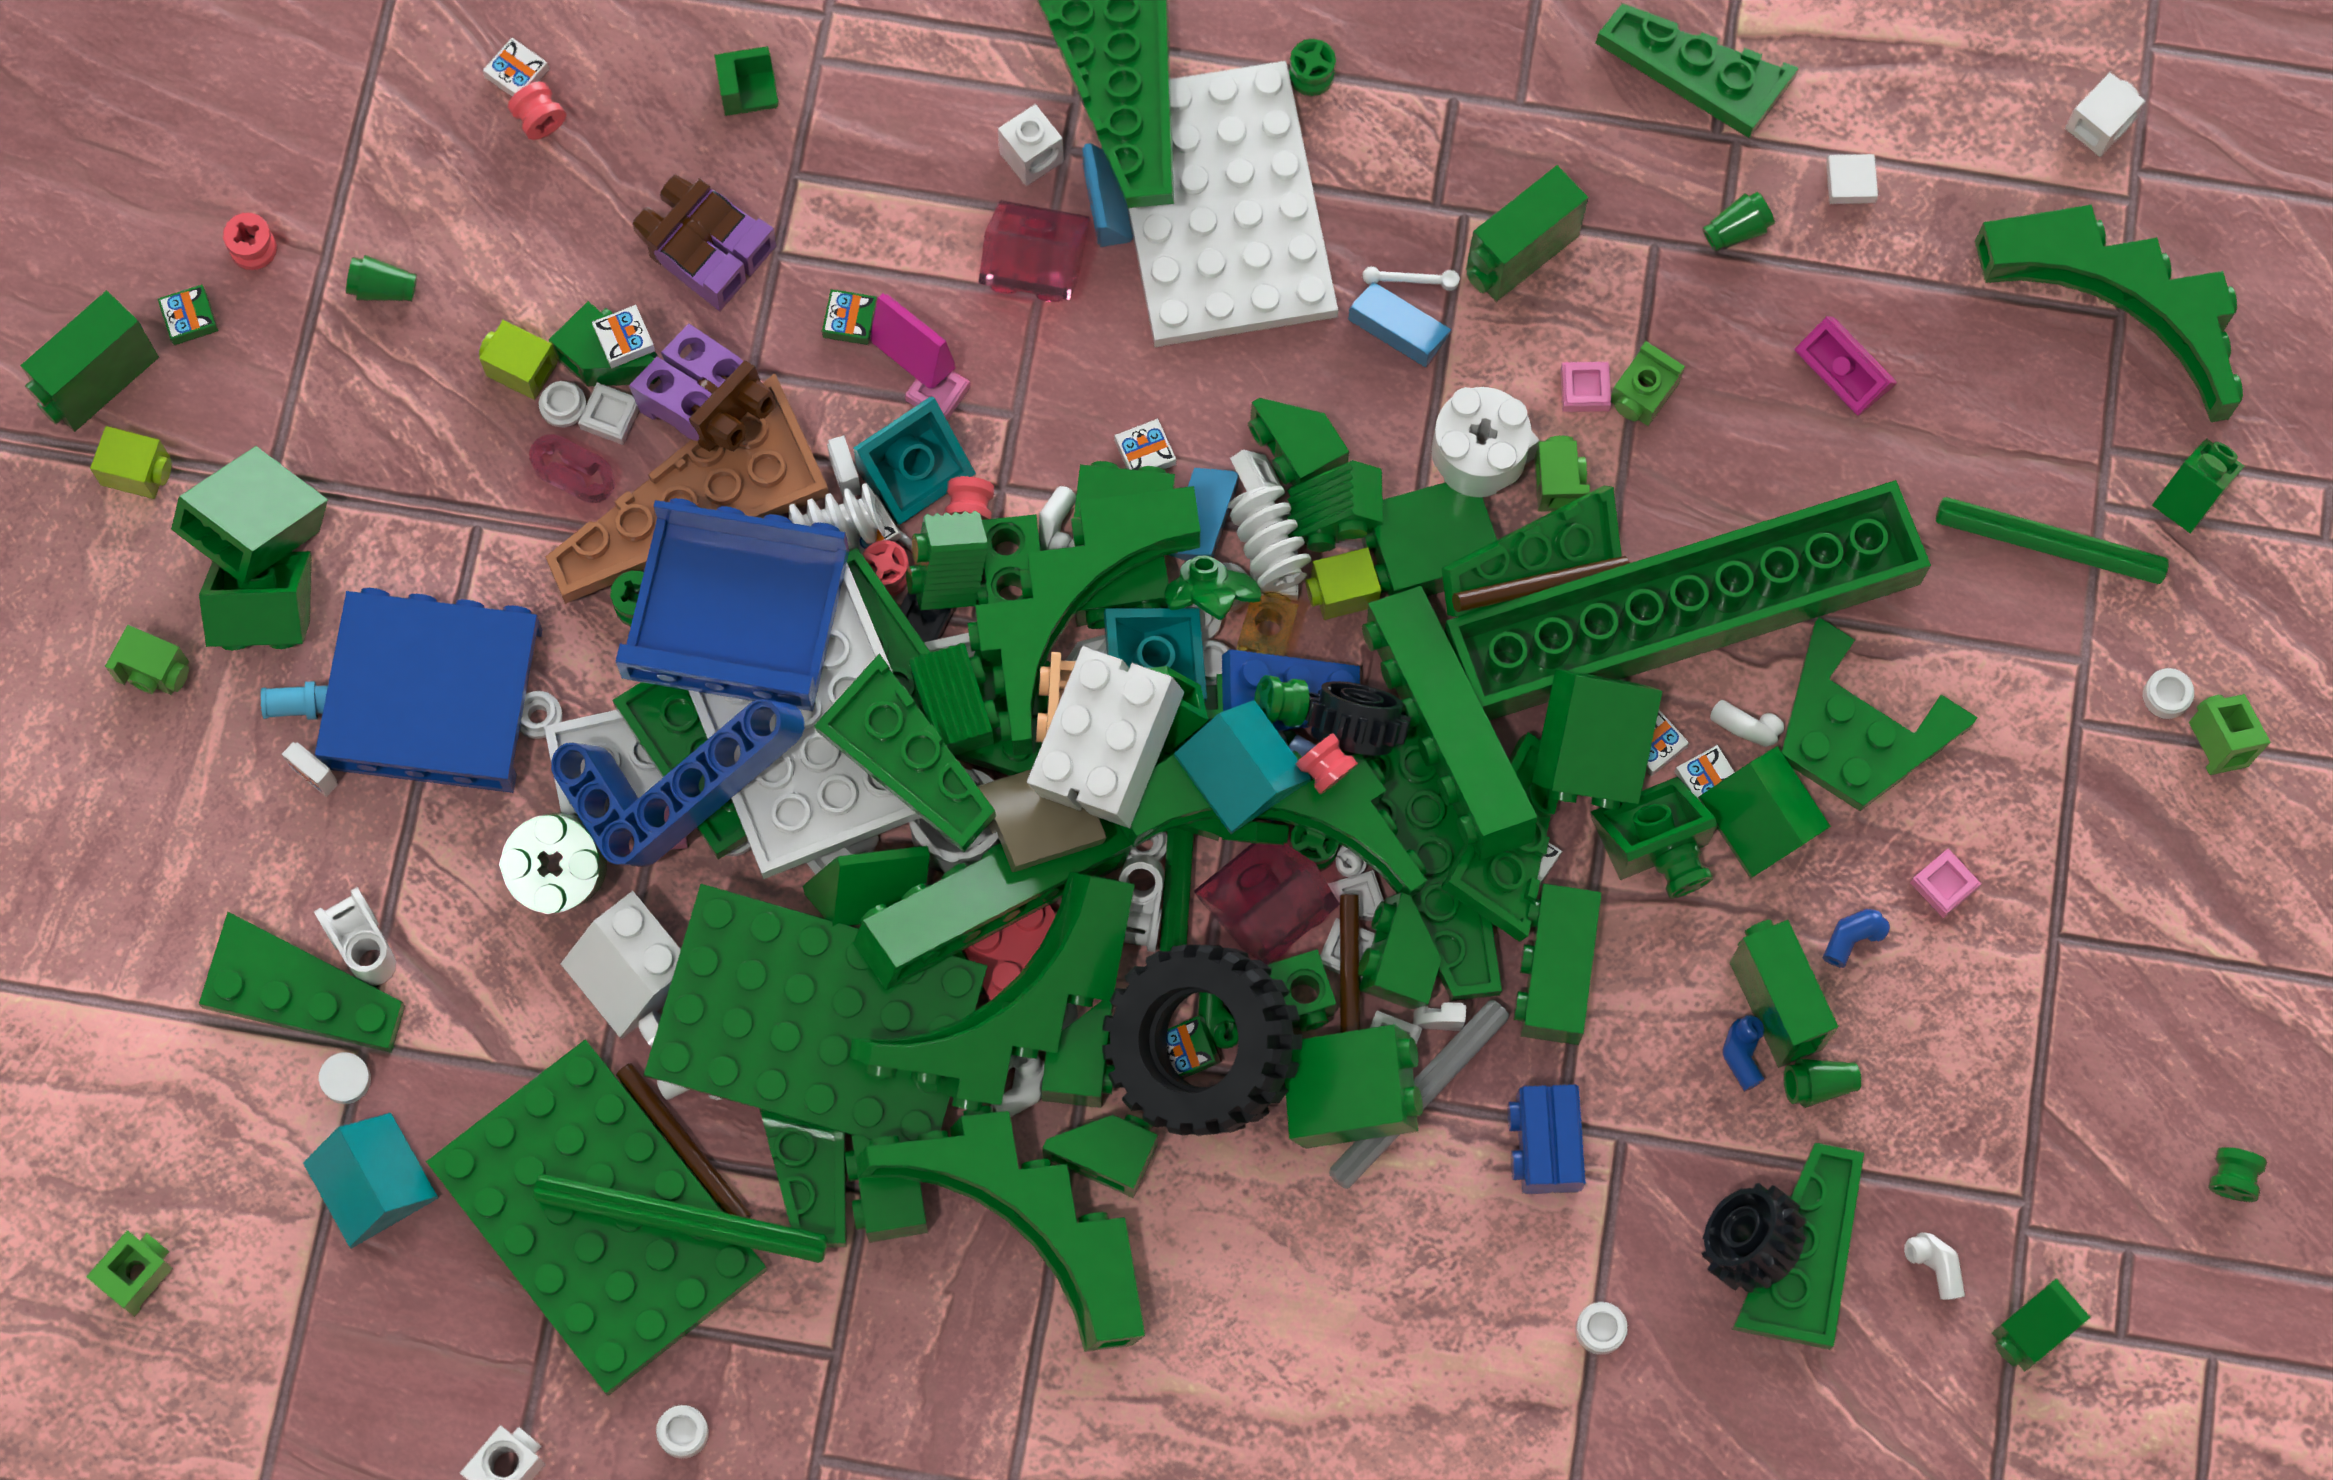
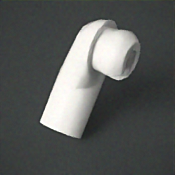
[1039,486,1076,551]
[1710,700,1784,747]
[991,1056,1045,1118]
[1904,1233,1965,1299]

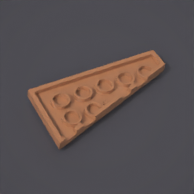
[545,373,829,604]

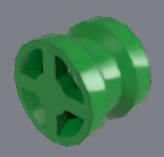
[1289,39,1336,97]
[610,570,644,627]
[1254,675,1309,728]
[1289,826,1338,873]
[1653,842,1714,899]
[2209,1147,2267,1202]

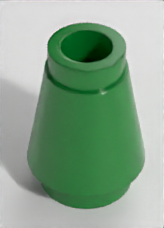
[1702,192,1775,252]
[346,255,417,302]
[1783,1059,1861,1108]

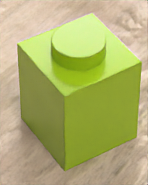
[479,320,558,400]
[90,426,172,500]
[1305,547,1381,620]

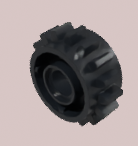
[1305,681,1411,755]
[1702,1183,1807,1293]

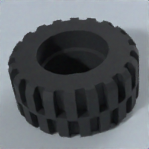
[1102,944,1302,1136]

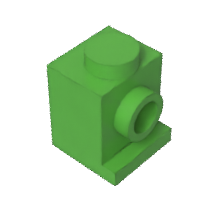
[1611,341,1685,426]
[1534,436,1590,512]
[105,625,189,695]
[2189,694,2271,775]
[86,1230,173,1317]

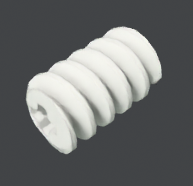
[780,483,885,550]
[1228,486,1312,593]

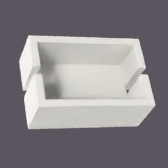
[1027,646,1184,828]

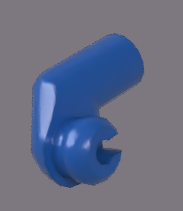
[1822,909,1890,968]

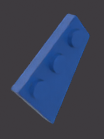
[1222,649,1360,733]

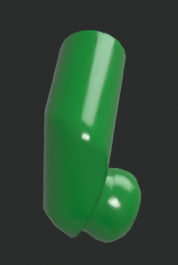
[1197,992,1238,1049]

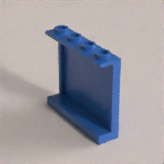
[615,498,849,712]
[315,588,543,793]

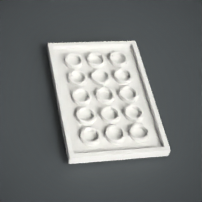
[1127,61,1338,347]
[688,564,921,879]

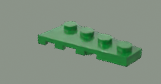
[814,653,997,852]
[1732,1143,1864,1350]

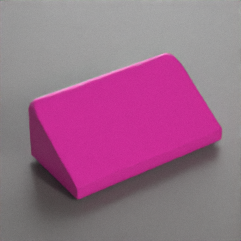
[871,293,955,389]
[1794,316,1897,416]

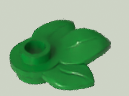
[1164,555,1261,620]

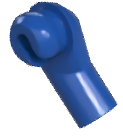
[1722,1015,1765,1092]

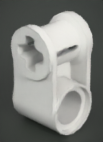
[1119,854,1164,952]
[314,887,396,986]

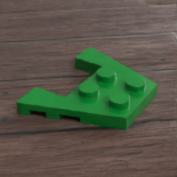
[1781,617,1978,811]

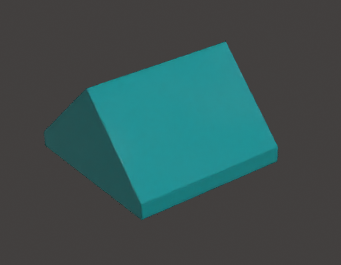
[853,396,976,525]
[1104,608,1207,702]
[1174,700,1311,834]
[303,1113,439,1249]

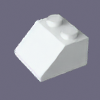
[560,891,681,1039]

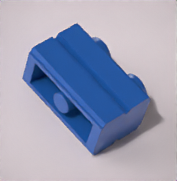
[1508,1084,1586,1194]

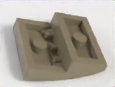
[978,769,1107,873]

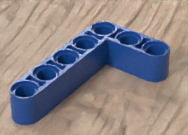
[551,699,804,867]

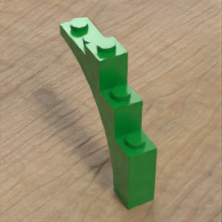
[1974,204,2243,422]
[968,486,1201,756]
[1117,750,1427,898]
[849,872,1135,1111]
[856,1106,1145,1352]

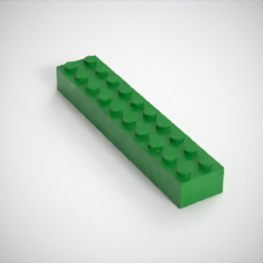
[1444,480,1931,721]

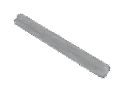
[1329,1000,1509,1189]

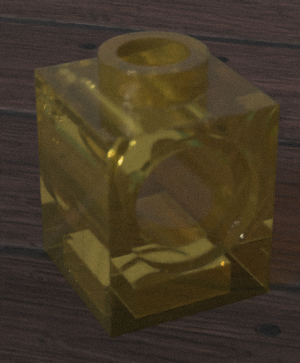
[1237,592,1299,656]

